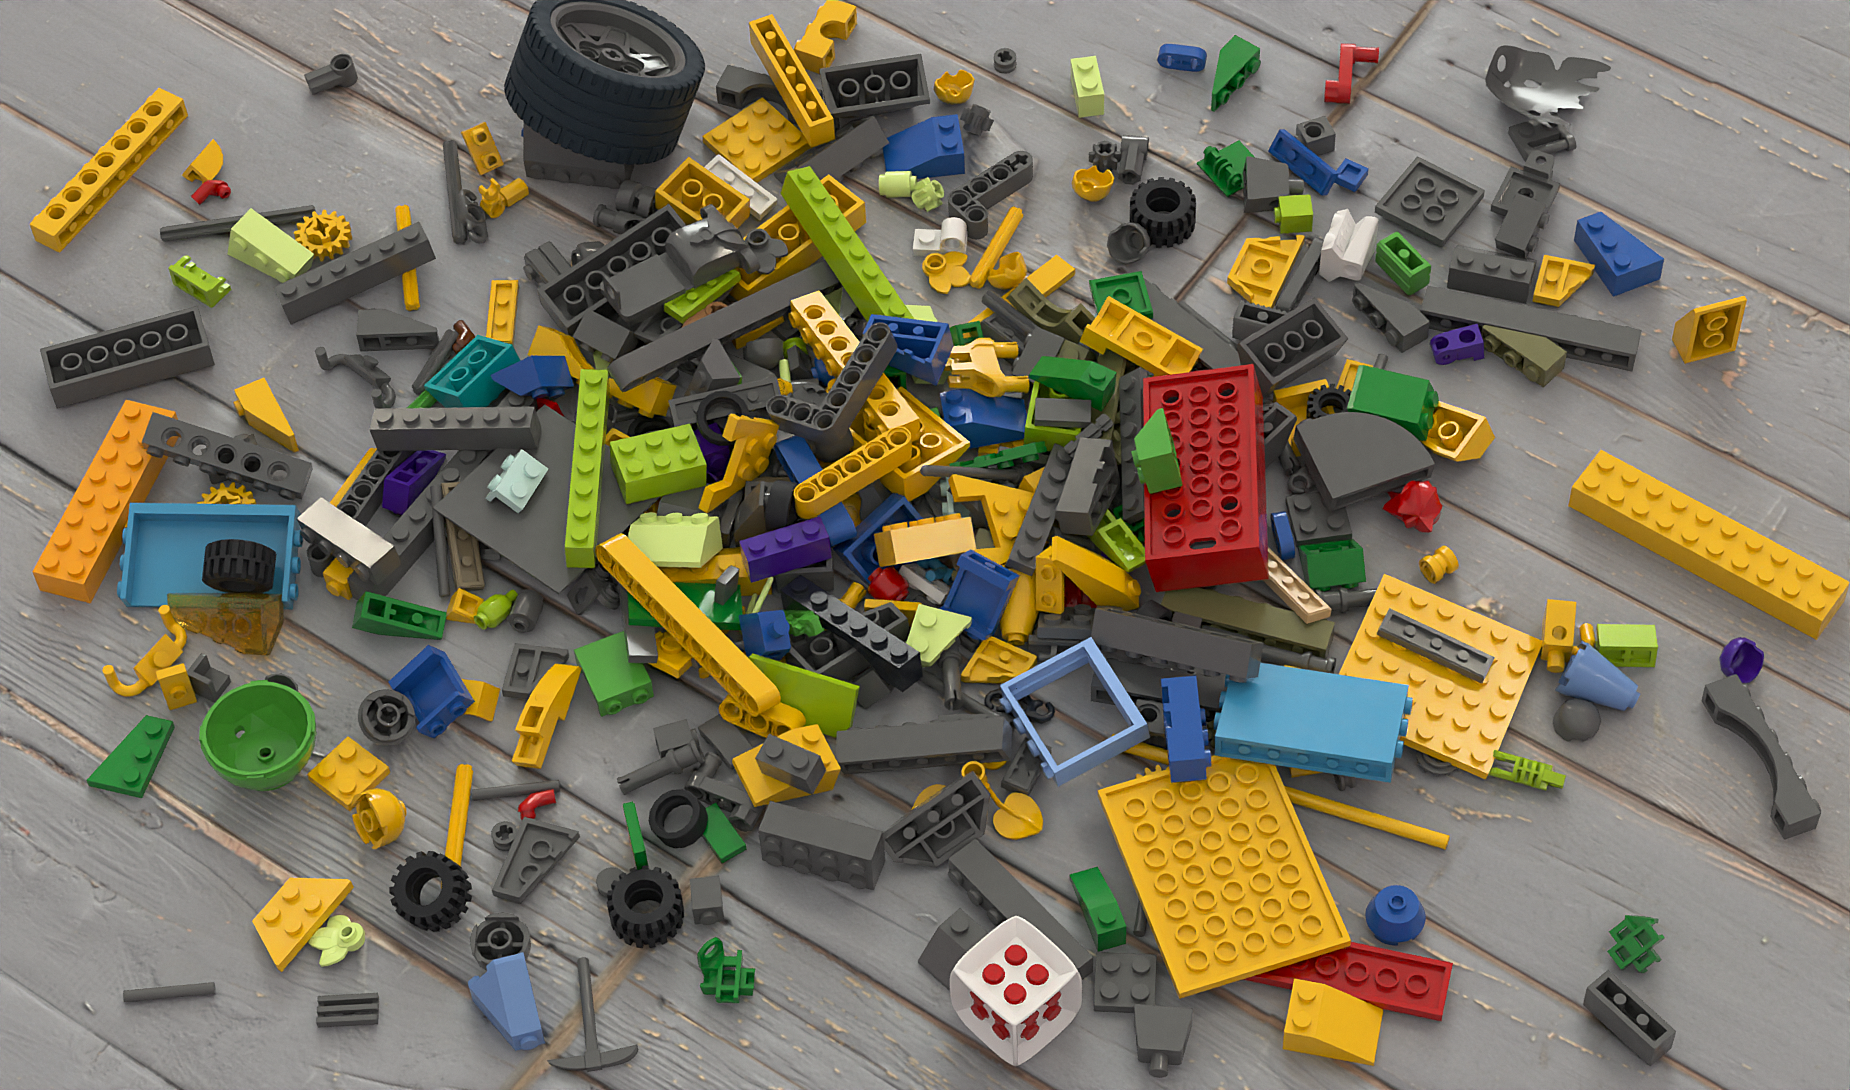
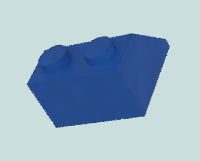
[491,355,574,399]

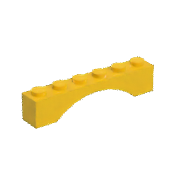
[527,325,677,418]

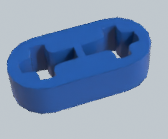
[1157,44,1207,72]
[1270,511,1295,560]

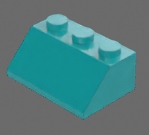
[424,335,521,408]

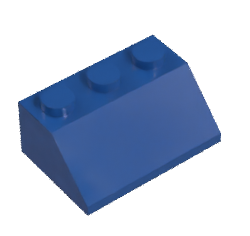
[833,493,923,586]

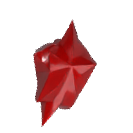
[1382,481,1443,533]

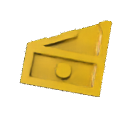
[961,636,1037,683]

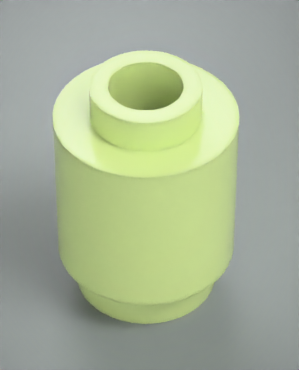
[879,171,917,198]

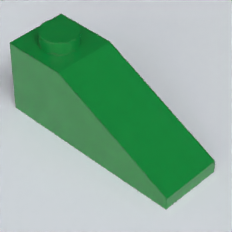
[1029,356,1117,412]
[352,591,447,640]
[1069,866,1126,952]

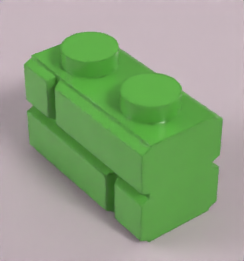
[1375,232,1431,295]

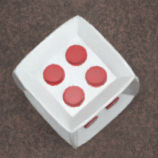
[950,916,1082,1066]

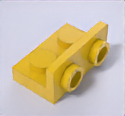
[1036,546,1064,614]

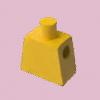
[1540,599,1576,673]

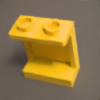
[1273,379,1335,457]

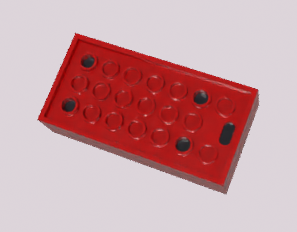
[1143,364,1269,592]

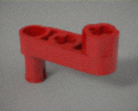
[1324,43,1379,104]

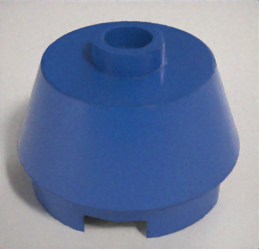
[1365,885,1426,946]

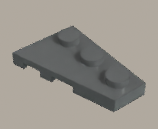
[492,817,580,904]

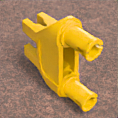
[944,338,1029,397]

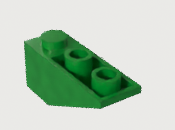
[1211,35,1261,112]

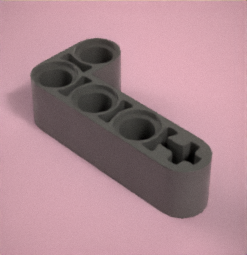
[948,151,1033,240]

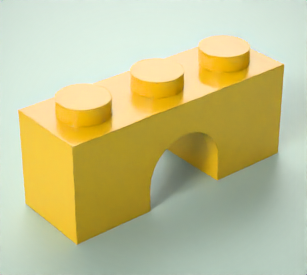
[794,0,857,74]

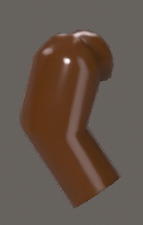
[452,320,475,354]

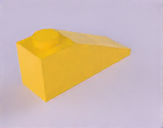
[233,377,299,452]

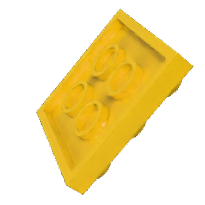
[702,97,811,183]

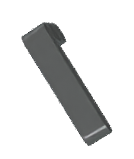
[766,322,897,446]

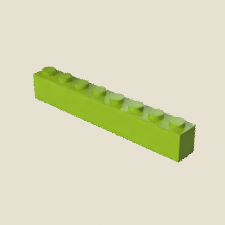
[780,166,914,322]
[565,369,610,568]

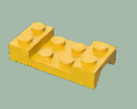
[1080,296,1203,377]

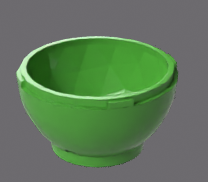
[199,680,317,791]

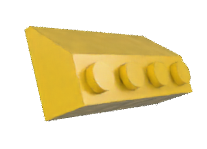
[658,547,772,596]

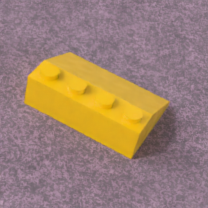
[849,386,970,502]

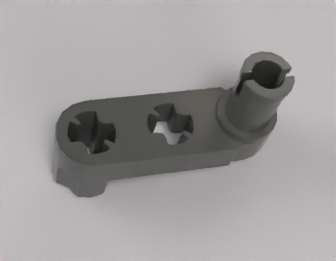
[684,752,765,832]

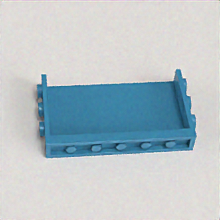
[117,503,303,610]
[1214,663,1413,783]

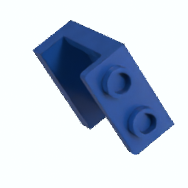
[939,549,1020,640]
[388,645,475,738]

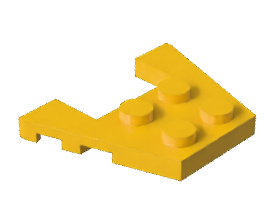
[698,414,779,513]
[948,474,1049,565]

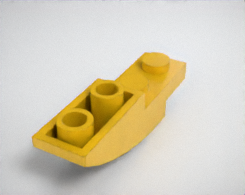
[512,664,582,769]

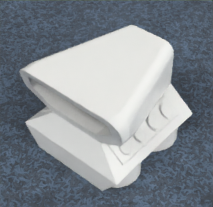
[1319,209,1378,282]

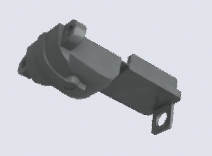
[600,204,760,327]

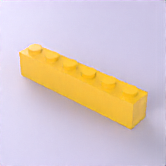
[749,14,835,148]

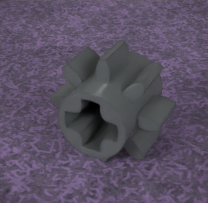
[960,104,994,136]
[1089,141,1121,173]

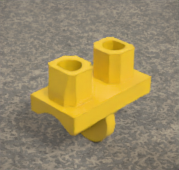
[461,122,504,175]

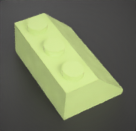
[628,512,723,568]

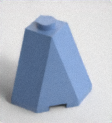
[468,953,545,1051]

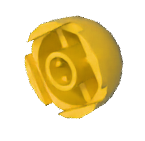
[351,788,407,849]

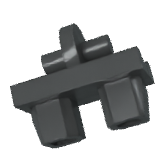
[1029,628,1081,662]

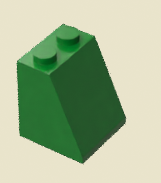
[1347,365,1439,441]

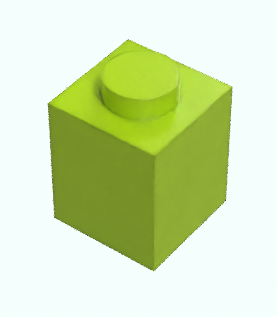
[1273,195,1313,234]

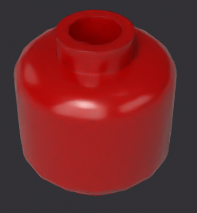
[867,566,910,601]

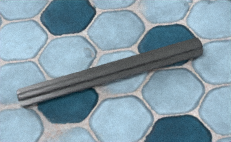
[160,205,316,241]

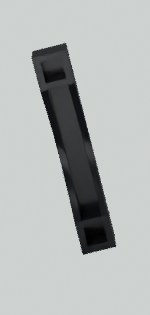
[780,575,923,692]

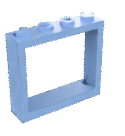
[999,637,1150,787]

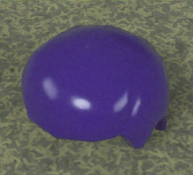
[1719,637,1764,684]

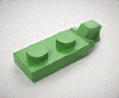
[783,610,824,637]

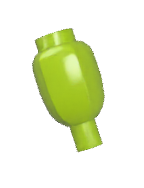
[474,589,518,630]

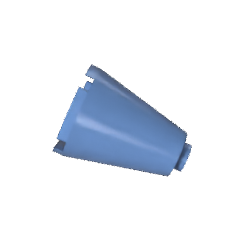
[1555,641,1640,711]

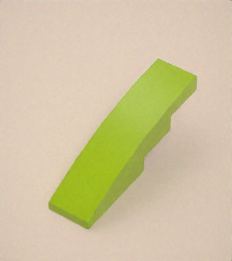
[1087,509,1146,573]

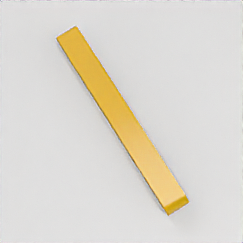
[595,533,781,717]

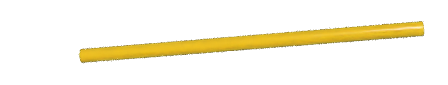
[1111,734,1450,850]

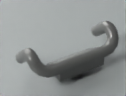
[315,347,396,409]

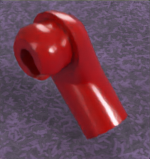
[191,180,231,205]
[518,789,556,820]

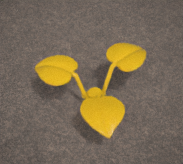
[911,761,1043,840]

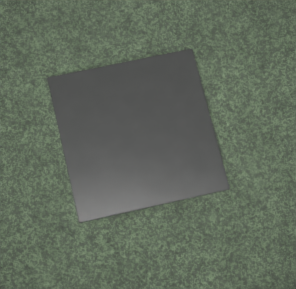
[433,405,661,594]

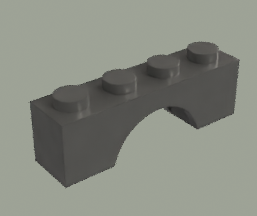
[716,65,823,125]

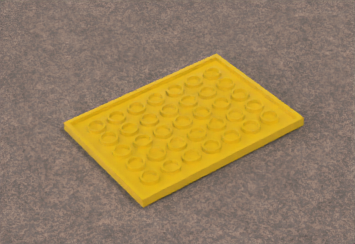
[1097,755,1351,999]

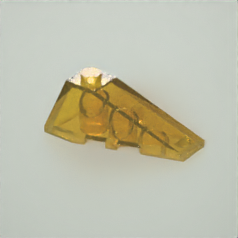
[167,593,284,656]

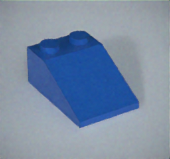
[883,114,965,179]
[940,388,1027,449]

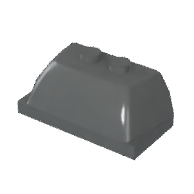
[819,54,930,118]

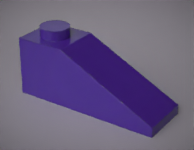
[382,450,446,515]

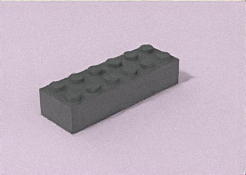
[537,204,686,339]
[40,306,215,409]

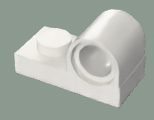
[913,217,968,256]

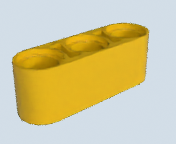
[719,693,806,738]

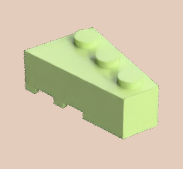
[227,208,314,283]

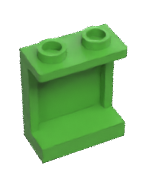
[574,631,654,717]

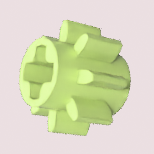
[912,177,944,212]

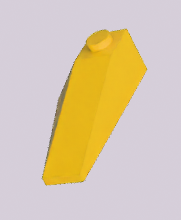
[1421,401,1495,462]
[1052,536,1141,611]

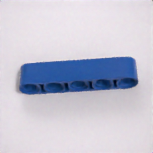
[774,435,857,547]

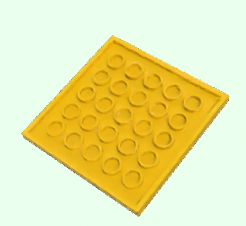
[1339,574,1542,780]

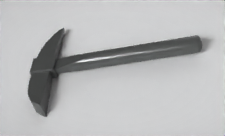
[547,957,639,1072]

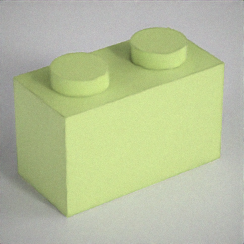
[1070,56,1104,118]

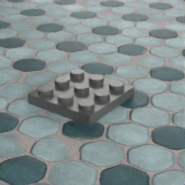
[1375,156,1485,247]

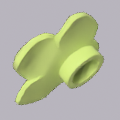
[308,915,365,967]

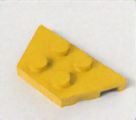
[1227,235,1305,309]
[252,878,354,972]

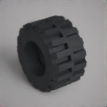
[1130,177,1196,248]
[202,539,277,595]
[389,851,472,932]
[607,866,684,948]

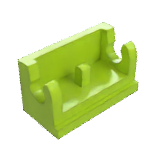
[168,255,232,308]
[1595,624,1658,667]

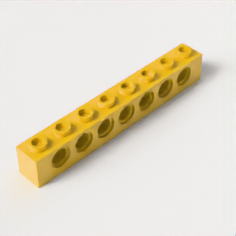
[30,88,188,253]
[788,290,920,442]

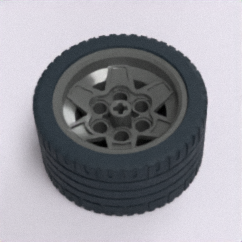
[504,0,705,165]

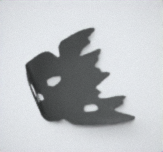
[1485,45,1611,129]

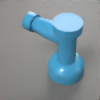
[916,557,957,585]

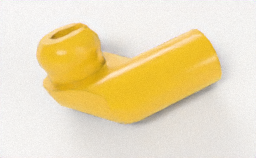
[1570,623,1596,658]

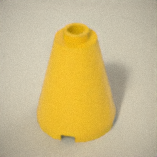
[1000,565,1039,646]

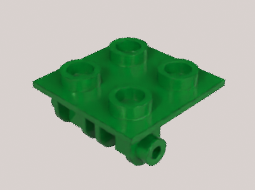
[1197,140,1255,197]

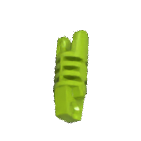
[1488,750,1566,791]

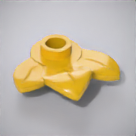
[922,251,971,294]

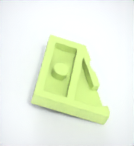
[906,604,972,667]

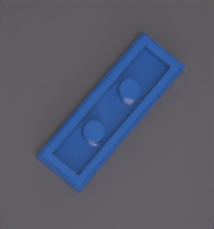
[1268,129,1339,196]

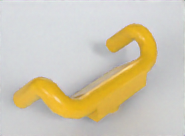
[102,605,187,697]

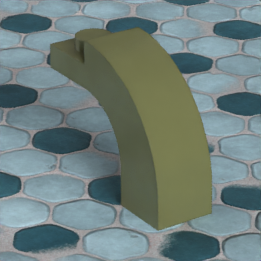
[1006,278,1095,344]

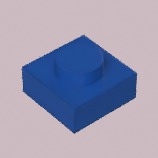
[1334,158,1369,192]

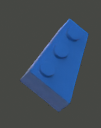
[1574,211,1664,297]
[863,314,954,386]
[1161,676,1212,783]

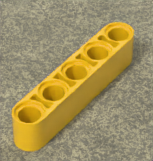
[794,426,912,519]

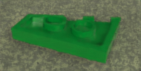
[949,441,1047,469]
[86,715,175,798]

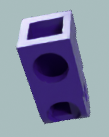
[1429,324,1485,365]

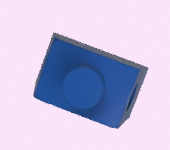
[739,610,791,661]

